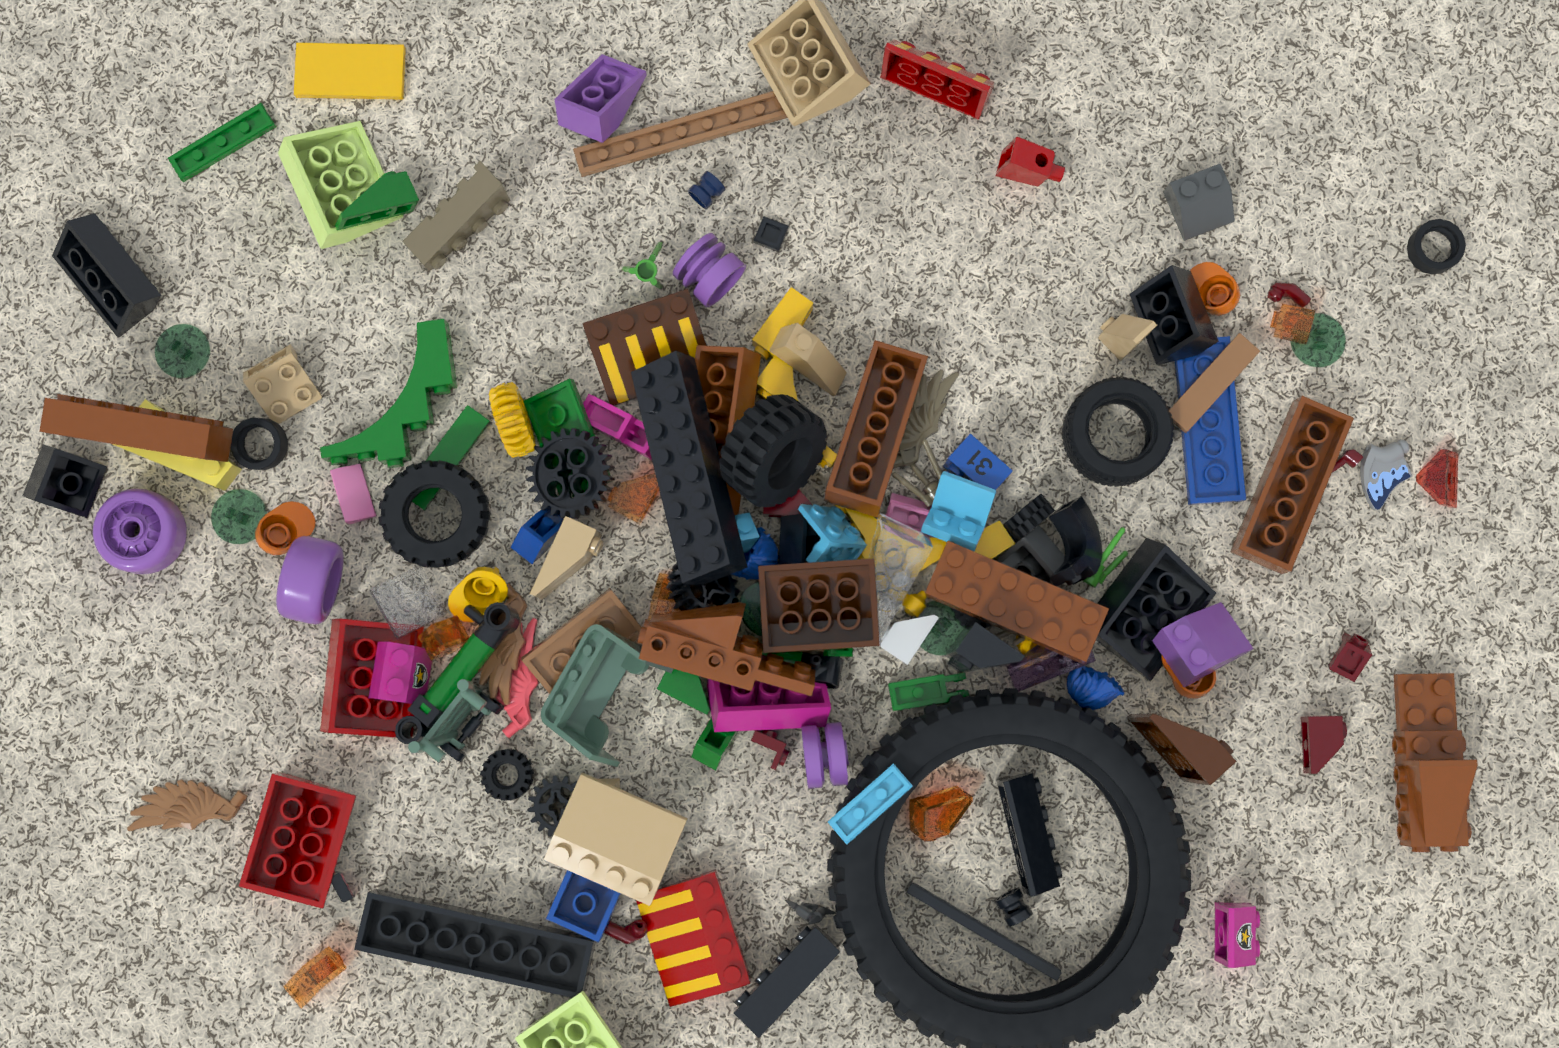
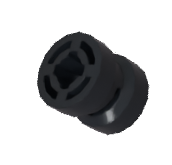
[994,887,1033,927]

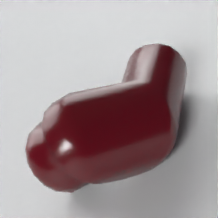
[1267,282,1311,308]
[604,919,647,944]

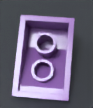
[554,54,647,143]
[1152,602,1254,688]

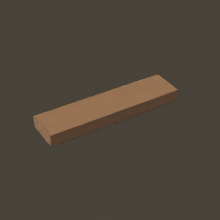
[1169,333,1260,433]

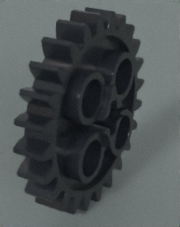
[526,428,615,519]

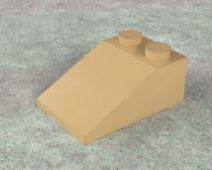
[530,516,604,600]

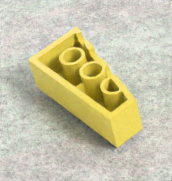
[113,399,242,491]

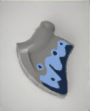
[1360,439,1413,510]

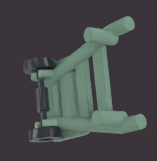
[408,679,503,763]

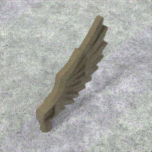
[893,369,959,469]

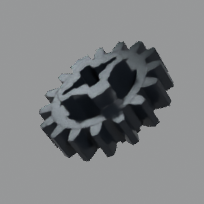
[527,775,577,837]

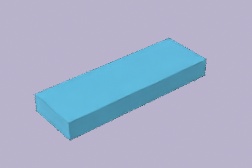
[828,764,913,845]

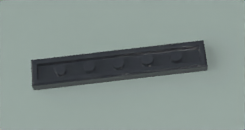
[905,881,1062,981]

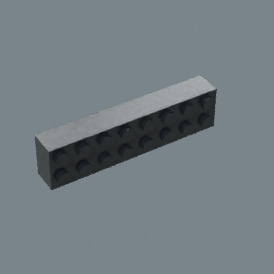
[631,351,748,586]
[354,889,596,998]

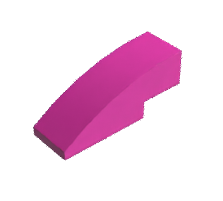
[583,394,652,460]

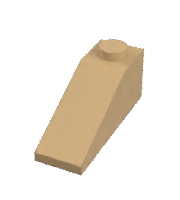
[1098,314,1157,361]
[769,323,847,396]

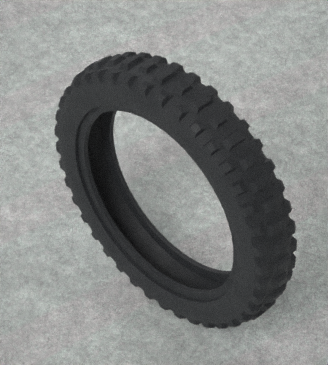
[827,688,1191,1048]

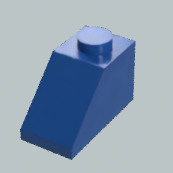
[510,509,572,564]

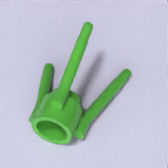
[622,242,663,289]
[1083,525,1128,588]

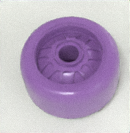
[93,488,187,574]
[276,536,344,625]

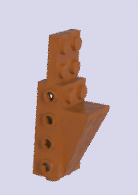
[637,602,816,696]
[1392,673,1478,852]

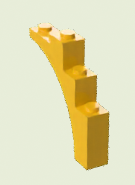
[752,287,837,468]
[834,505,1015,577]

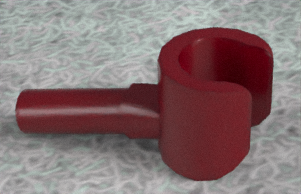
[1332,449,1363,473]

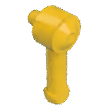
[876,572,927,618]

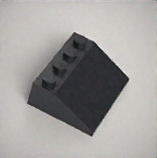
[1096,538,1216,682]

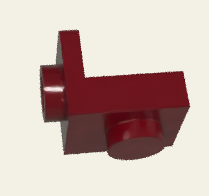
[751,730,790,770]

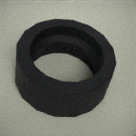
[1407,219,1466,275]
[230,417,288,470]

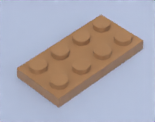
[521,588,642,694]

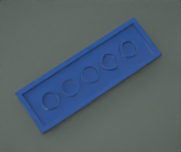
[1175,336,1246,505]

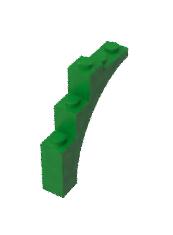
[320,319,457,468]

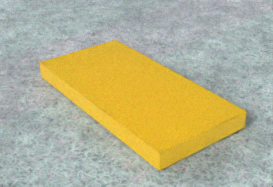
[293,43,406,100]

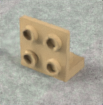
[243,344,322,424]

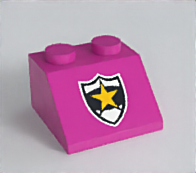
[369,642,434,704]
[1214,902,1260,968]

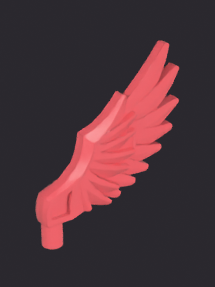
[496,618,539,738]

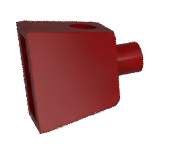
[995,137,1065,187]

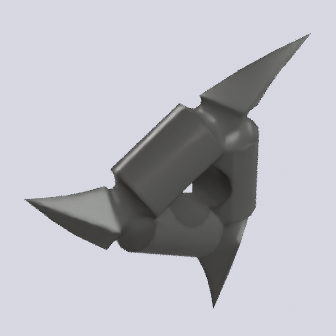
[785,900,837,924]

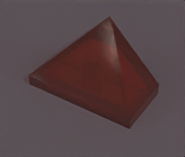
[1416,449,1458,508]

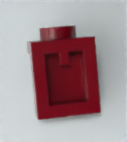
[1328,632,1372,682]

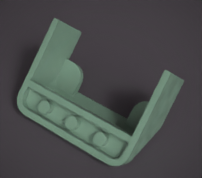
[541,624,674,767]

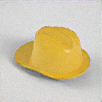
[448,566,508,623]

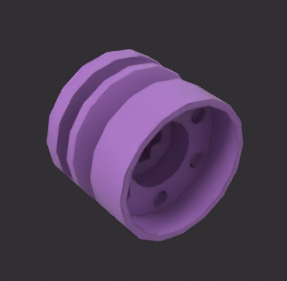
[673,233,746,307]

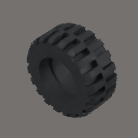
[719,394,827,507]
[378,460,490,568]

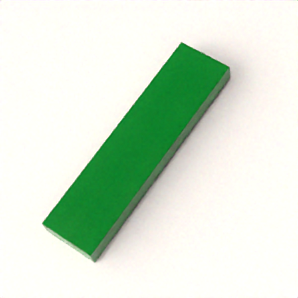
[168,103,277,182]
[412,405,490,511]

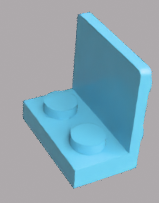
[921,471,996,551]
[798,504,867,563]

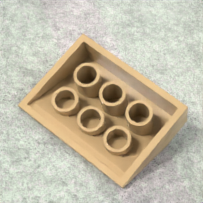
[747,0,871,127]
[543,773,688,906]

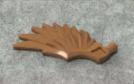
[478,584,527,705]
[127,779,248,831]

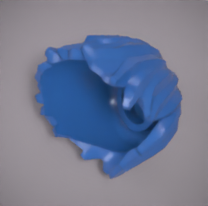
[731,527,779,580]
[1067,663,1124,710]

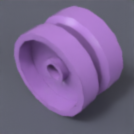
[801,722,849,789]

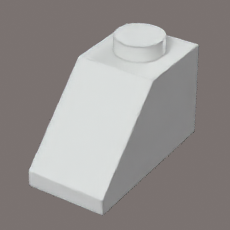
[880,615,939,665]

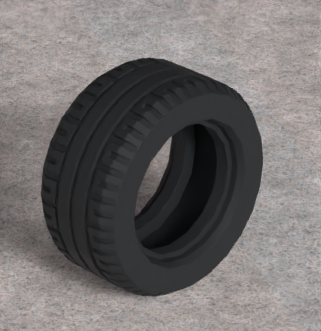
[1062,377,1174,487]

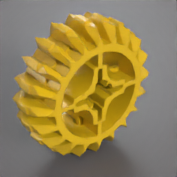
[489,382,536,458]

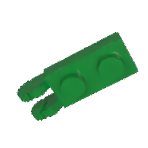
[888,673,970,711]

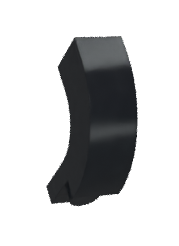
[1049,496,1102,586]

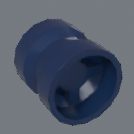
[687,171,726,210]

